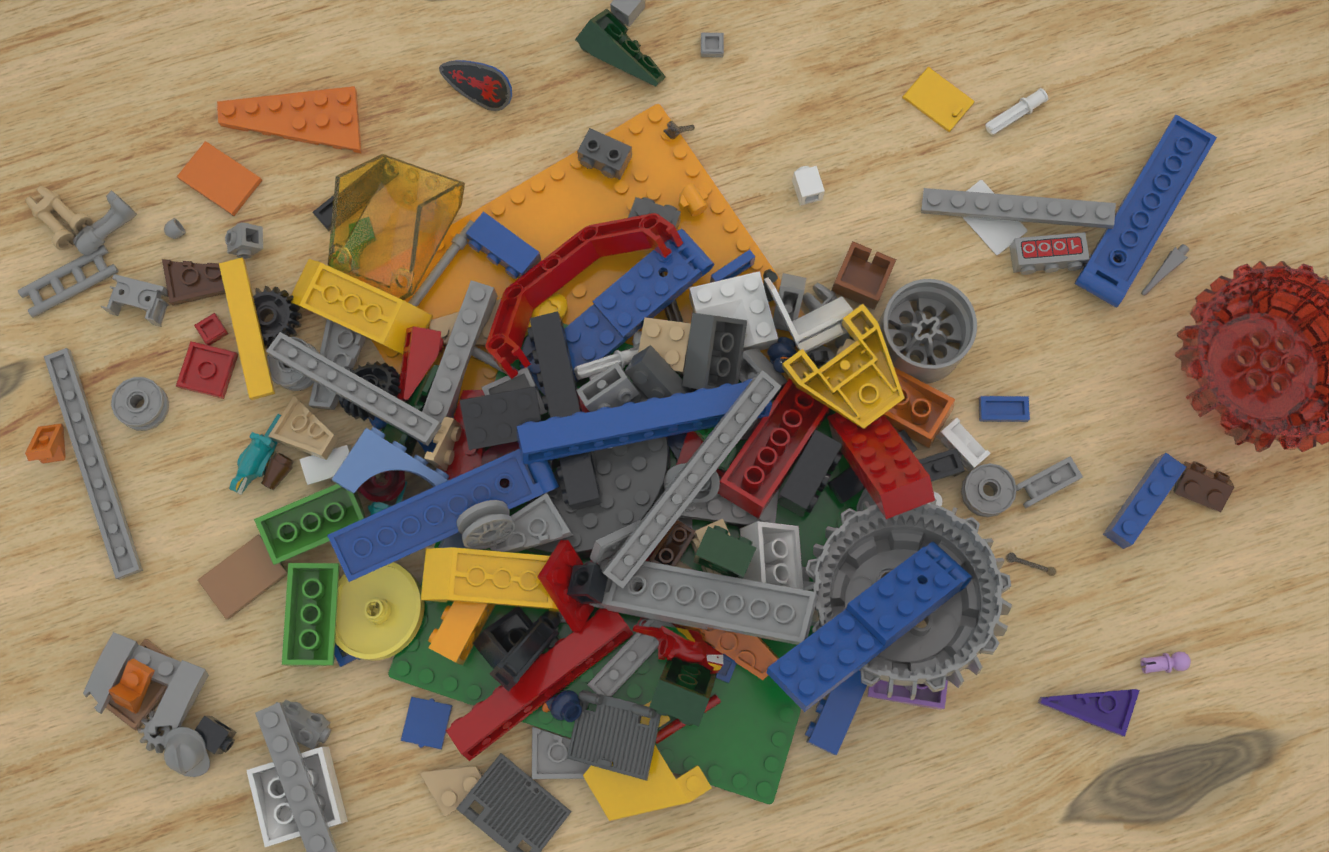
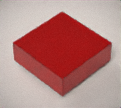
[194,313,229,346]

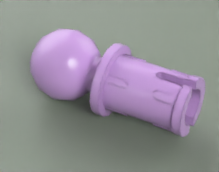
[1140,651,1191,674]

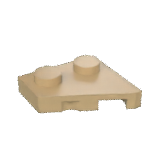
[424,416,461,471]
[420,766,483,817]

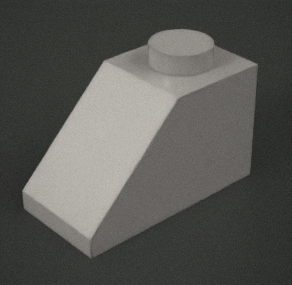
[773,273,806,331]

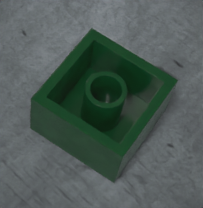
[693,525,756,579]

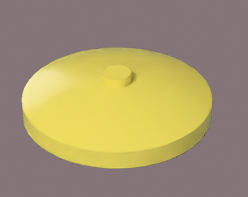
[335,562,424,661]

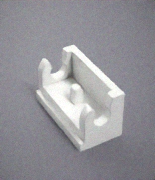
[937,418,991,472]
[299,445,352,485]

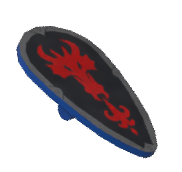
[439,60,512,111]

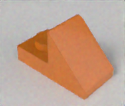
[25,423,65,464]
[108,658,155,714]

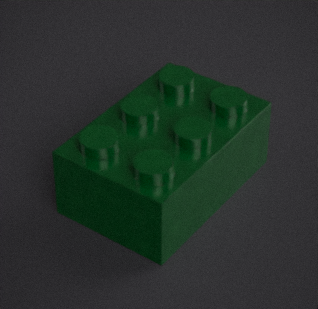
[649,657,717,727]

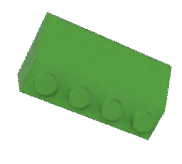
[254,484,365,565]
[282,563,340,667]

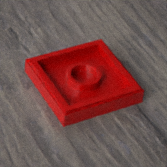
[176,341,239,399]

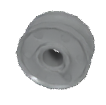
[267,337,319,391]
[111,377,169,431]
[961,463,1017,517]
[456,500,515,550]

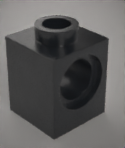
[567,562,608,604]
[195,715,237,754]

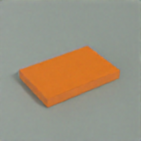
[177,141,262,216]

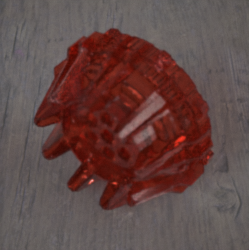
[1175,261,1329,453]

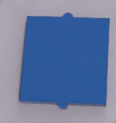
[401,697,452,749]

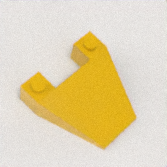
[782,304,904,429]
[583,701,712,821]

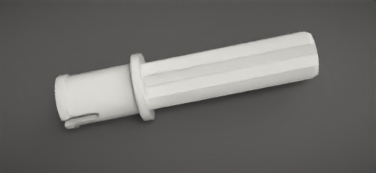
[985,88,1048,135]
[574,346,639,380]

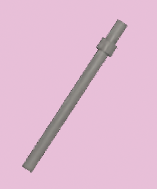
[408,220,474,307]

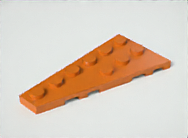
[217,86,362,154]

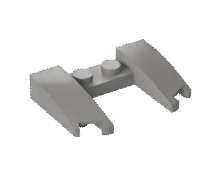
[83,632,209,735]

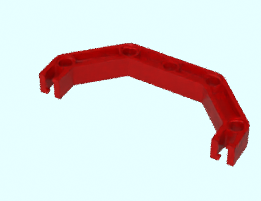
[485,213,683,379]

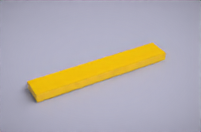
[219,258,275,400]

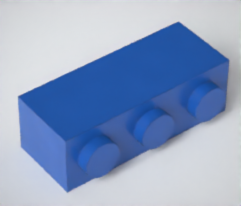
[466,212,541,279]

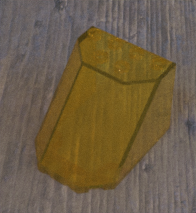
[328,154,465,300]

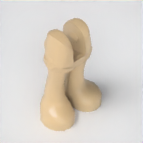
[25,186,93,250]

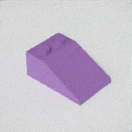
[867,680,948,710]

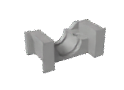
[101,274,169,327]

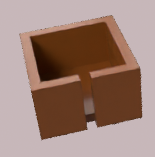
[831,241,897,310]

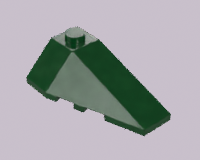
[575,9,666,87]
[381,365,439,457]

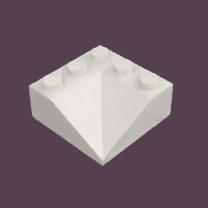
[689,271,778,351]
[246,747,348,847]

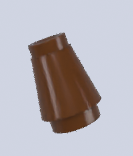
[261,452,294,490]

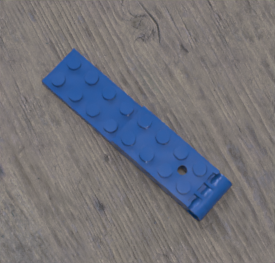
[1074,115,1217,308]
[520,229,714,395]
[327,448,559,582]
[766,542,973,712]

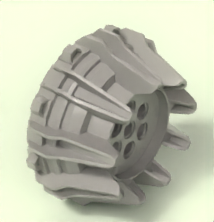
[803,499,1012,700]

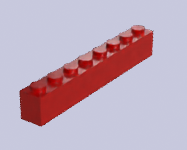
[445,608,633,761]

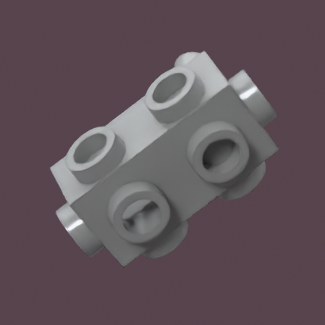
[275,700,331,749]

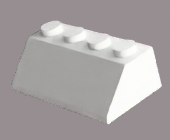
[740,521,803,590]

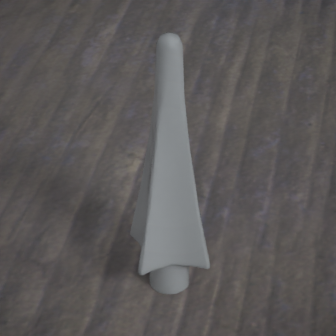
[1142,244,1189,295]

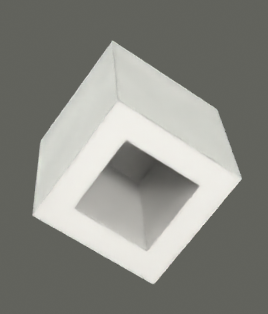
[792,166,825,206]

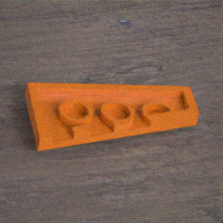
[678,624,779,680]

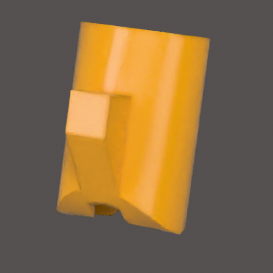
[678,183,708,217]

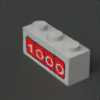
[1009,232,1090,275]

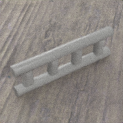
[18,244,119,318]

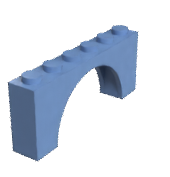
[331,427,468,549]

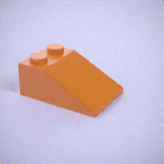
[884,367,955,448]

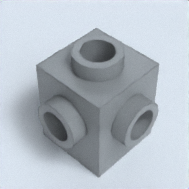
[225,222,263,259]

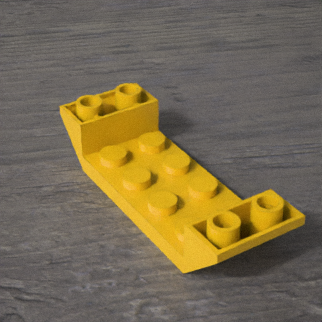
[291,259,433,355]
[421,547,560,612]

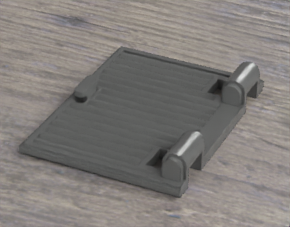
[567,690,661,781]
[456,753,572,852]

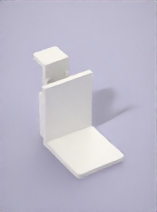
[764,277,853,353]

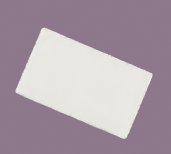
[963,180,1028,255]

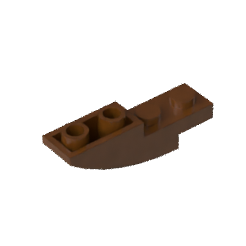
[638,520,695,620]

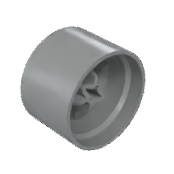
[878,279,977,384]

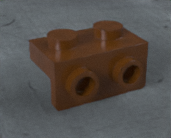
[1173,461,1235,512]

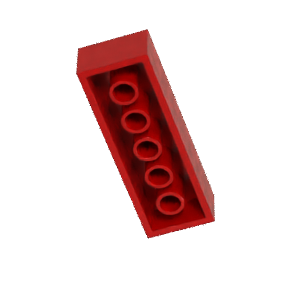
[717,379,831,519]
[827,412,935,519]

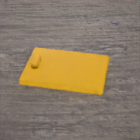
[902,67,975,132]

